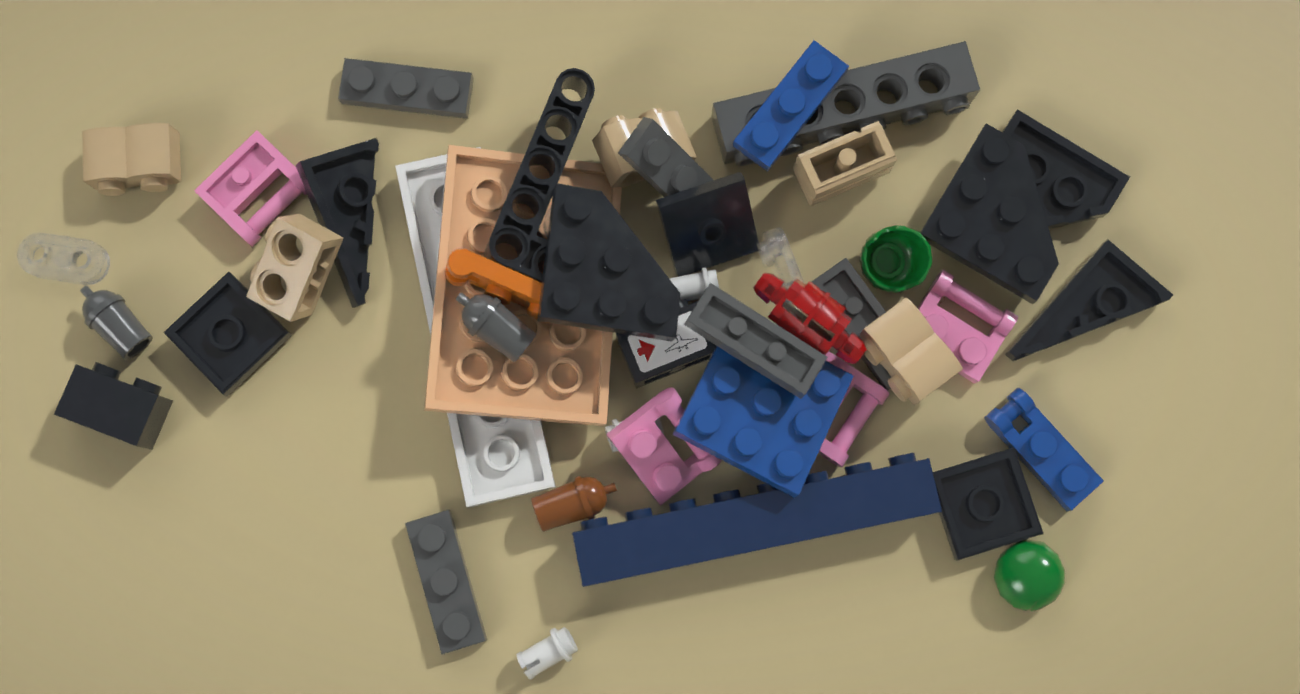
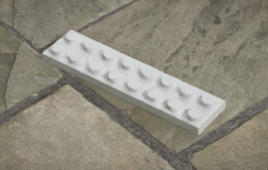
[395,147,556,508]

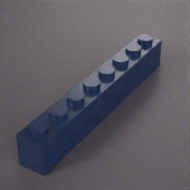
[572,453,942,587]

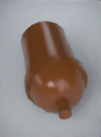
[531,476,617,532]

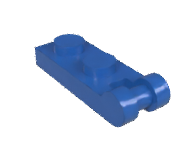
[984,388,1104,511]

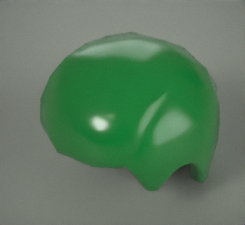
[859,225,933,293]
[994,539,1065,611]

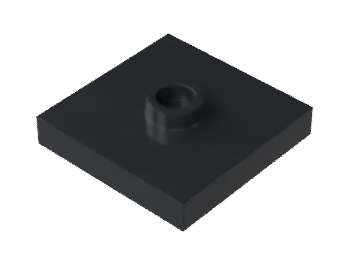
[656,172,760,277]
[163,271,292,396]
[933,447,1044,560]

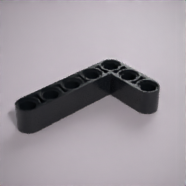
[484,68,595,283]

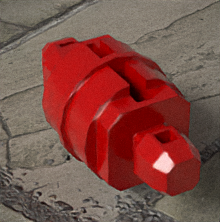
[753,272,867,364]

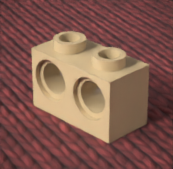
[246,214,343,322]

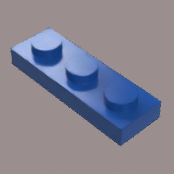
[733,40,849,172]

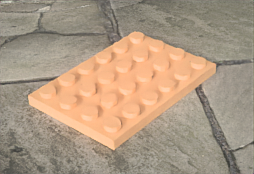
[424,145,622,426]

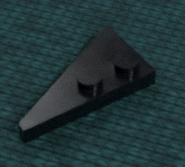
[296,138,379,308]
[1005,239,1173,361]

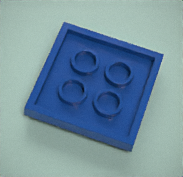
[673,346,854,498]

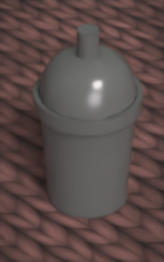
[80,285,153,360]
[456,292,537,362]

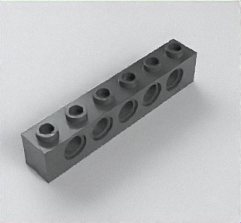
[711,41,980,166]

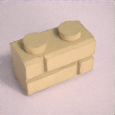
[793,121,897,206]

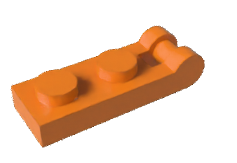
[445,249,549,323]

